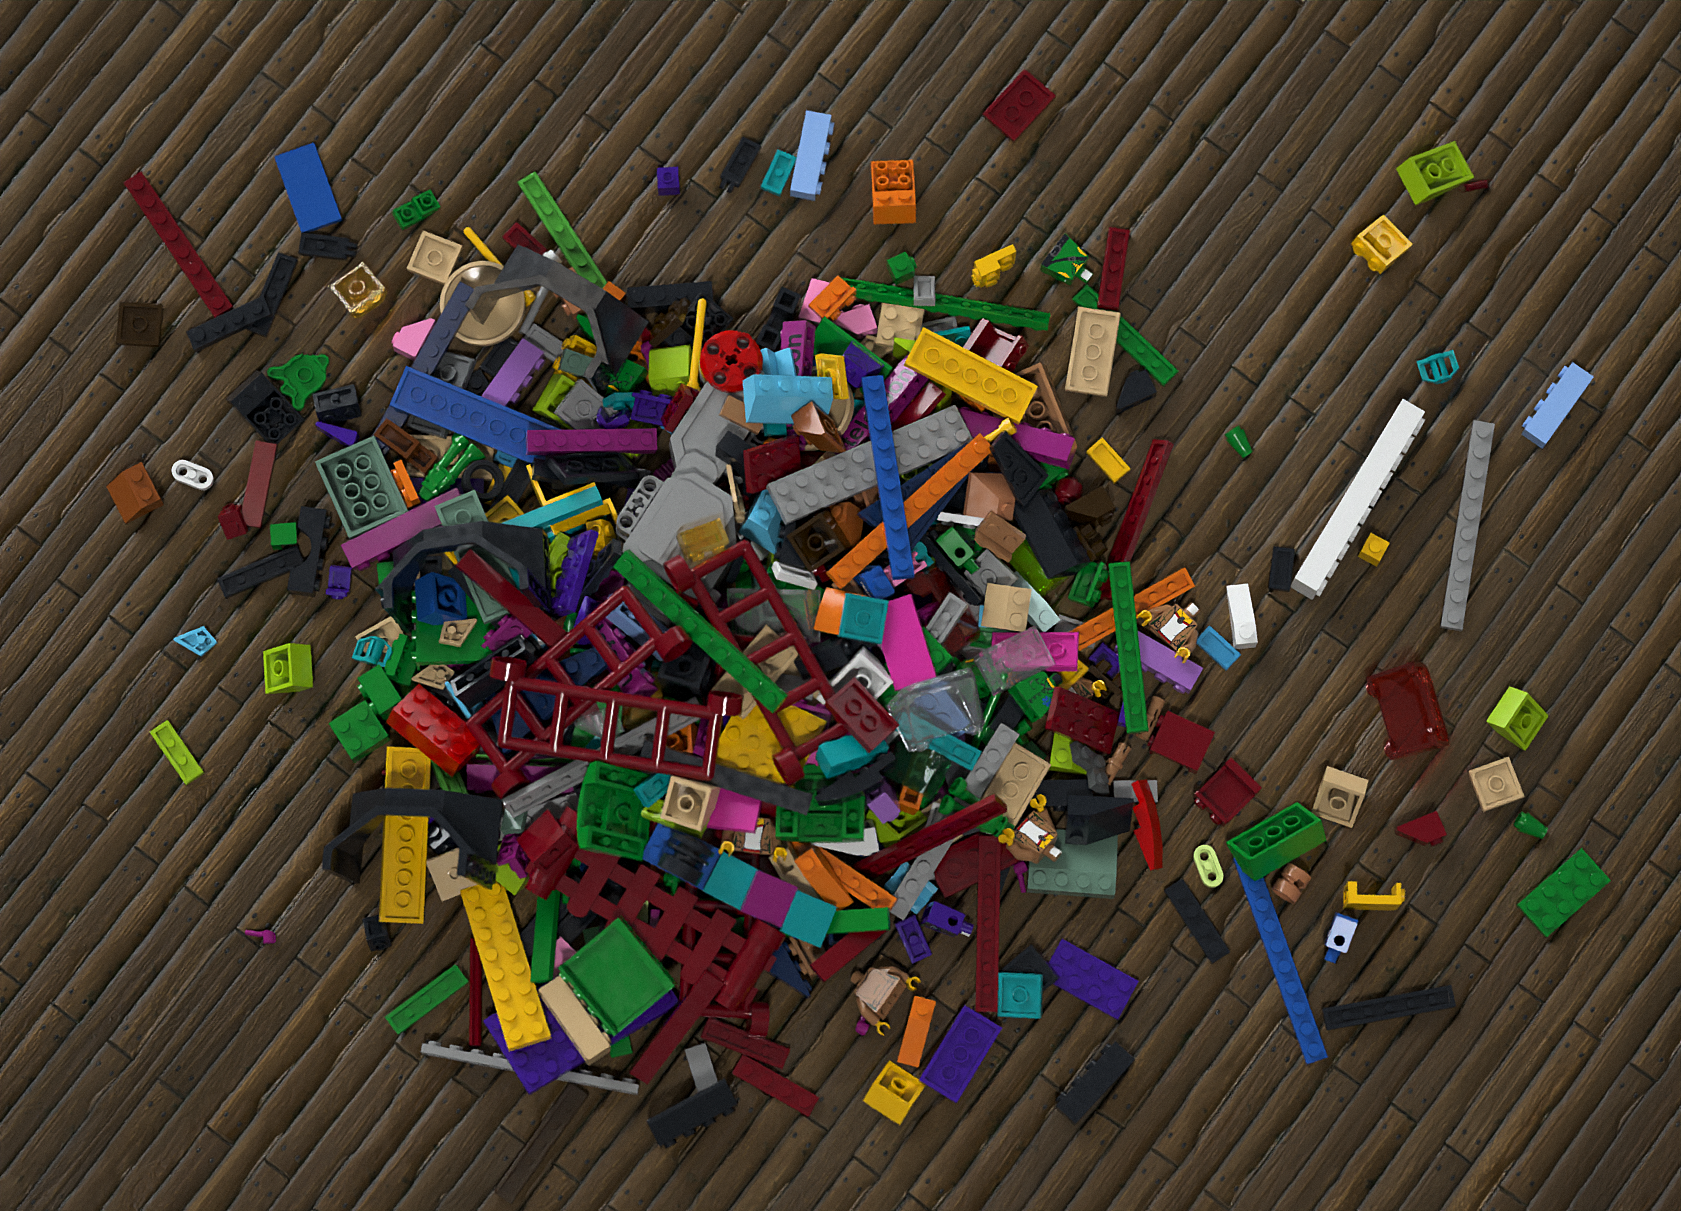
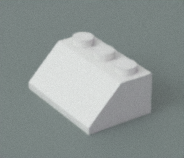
[816,646,893,705]

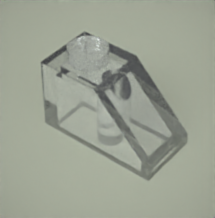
[573,707,624,739]

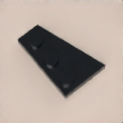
[989,431,1049,508]

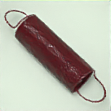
[1459,179,1494,192]

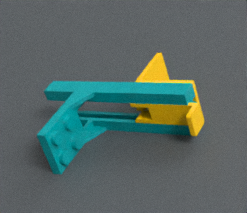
[502,464,618,595]

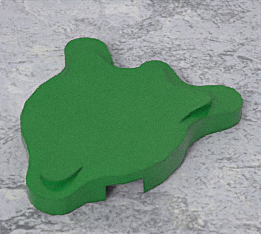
[267,354,330,411]

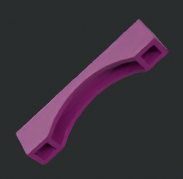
[526,428,657,455]

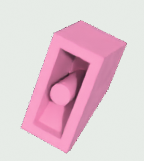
[392,318,436,361]

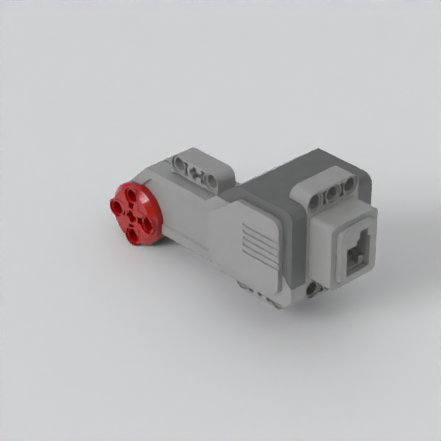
[616,330,769,629]

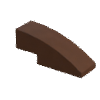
[373,418,440,477]

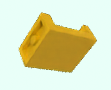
[1343,881,1405,911]

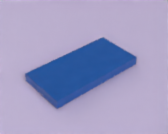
[274,143,342,233]

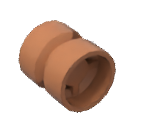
[1271,863,1311,904]

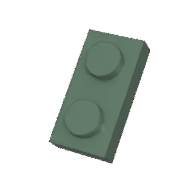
[558,348,593,380]

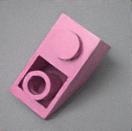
[830,304,877,340]

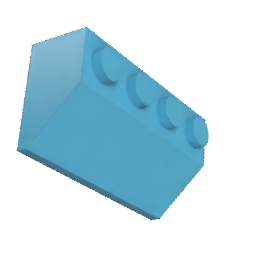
[743,374,833,424]
[738,489,784,554]

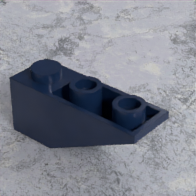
[766,941,812,999]

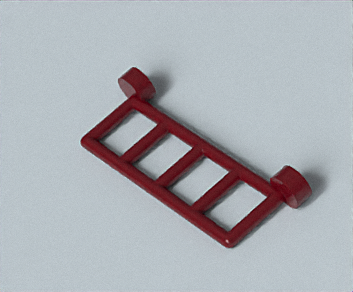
[663,540,849,786]
[466,586,693,802]
[490,656,744,781]
[679,801,776,1037]

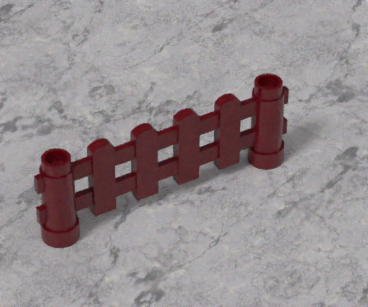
[524,806,787,1012]

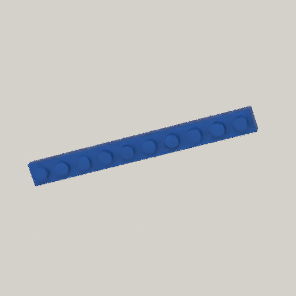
[861,375,915,580]
[1233,858,1328,1065]

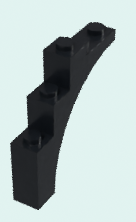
[794,586,907,680]

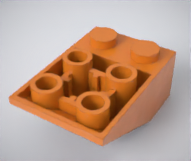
[871,160,916,224]

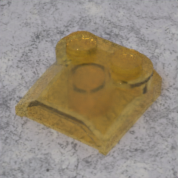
[329,261,387,318]

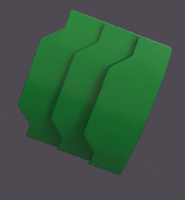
[577,761,650,861]
[775,765,865,843]

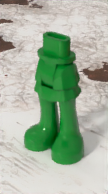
[417,433,486,502]
[938,777,1014,837]

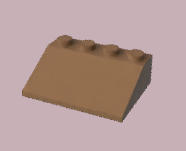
[992,362,1077,444]

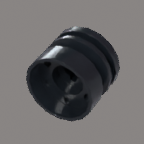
[657,832,715,886]

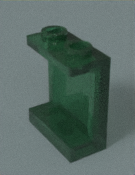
[883,736,952,801]

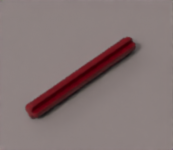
[469,938,482,1047]

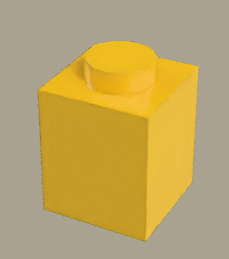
[1358,533,1389,567]

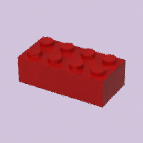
[386,684,481,778]

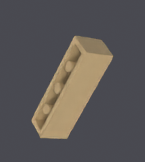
[538,976,612,1066]

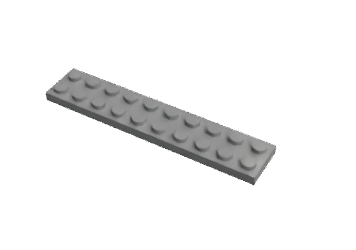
[766,405,973,525]

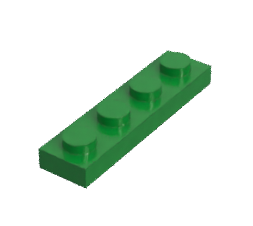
[385,964,469,1035]

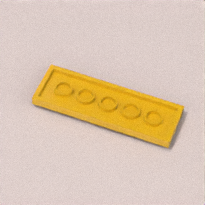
[903,327,1038,424]

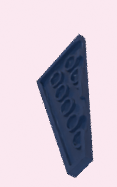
[856,443,976,551]
[486,647,608,755]

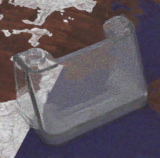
[727,588,821,647]
[886,668,985,752]

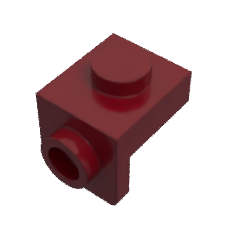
[218,503,248,540]

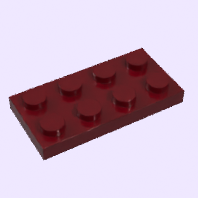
[1045,687,1120,754]
[933,832,1022,899]

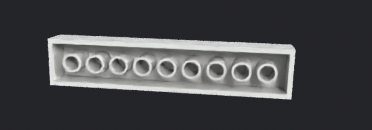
[1291,399,1425,600]

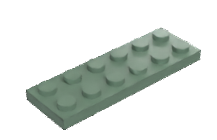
[434,490,517,625]

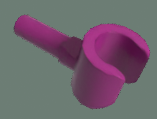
[641,341,654,371]
[1013,861,1028,893]
[245,930,276,944]
[855,1015,870,1036]

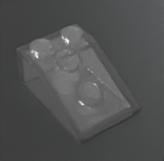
[973,626,1056,696]

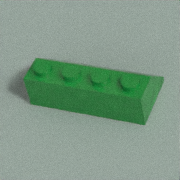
[813,317,892,394]
[1226,802,1326,881]

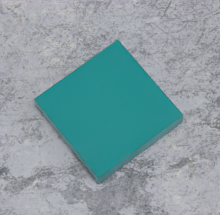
[838,593,889,644]
[703,852,762,910]
[779,890,837,948]
[997,972,1043,1019]

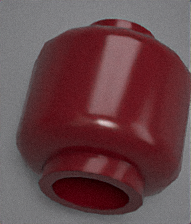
[1054,476,1083,509]

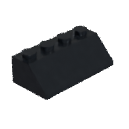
[1013,489,1091,579]
[646,1078,738,1149]

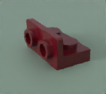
[661,383,700,433]

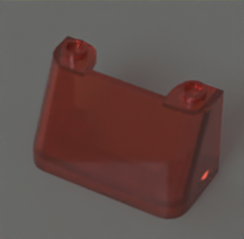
[902,567,980,656]
[1366,661,1449,760]

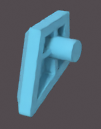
[174,626,218,657]

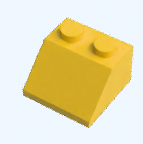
[863,1060,926,1125]

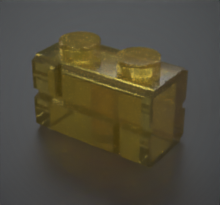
[676,518,729,562]

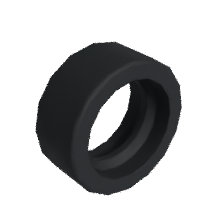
[461,460,504,503]

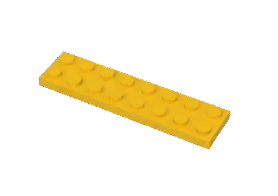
[379,747,431,924]
[460,881,551,1052]

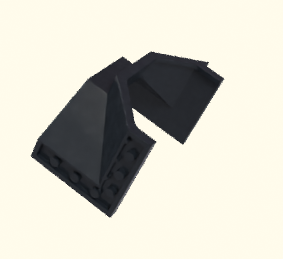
[465,245,649,394]
[375,521,552,638]
[322,788,503,890]

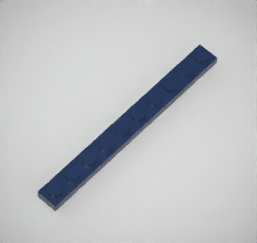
[372,281,474,459]

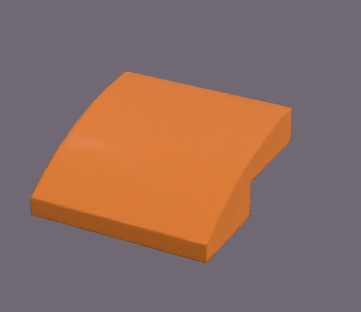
[813,587,868,635]

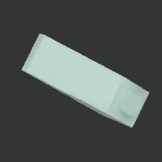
[1012,571,1060,632]

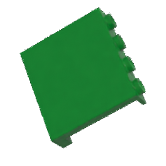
[412,590,495,671]
[558,915,678,1036]

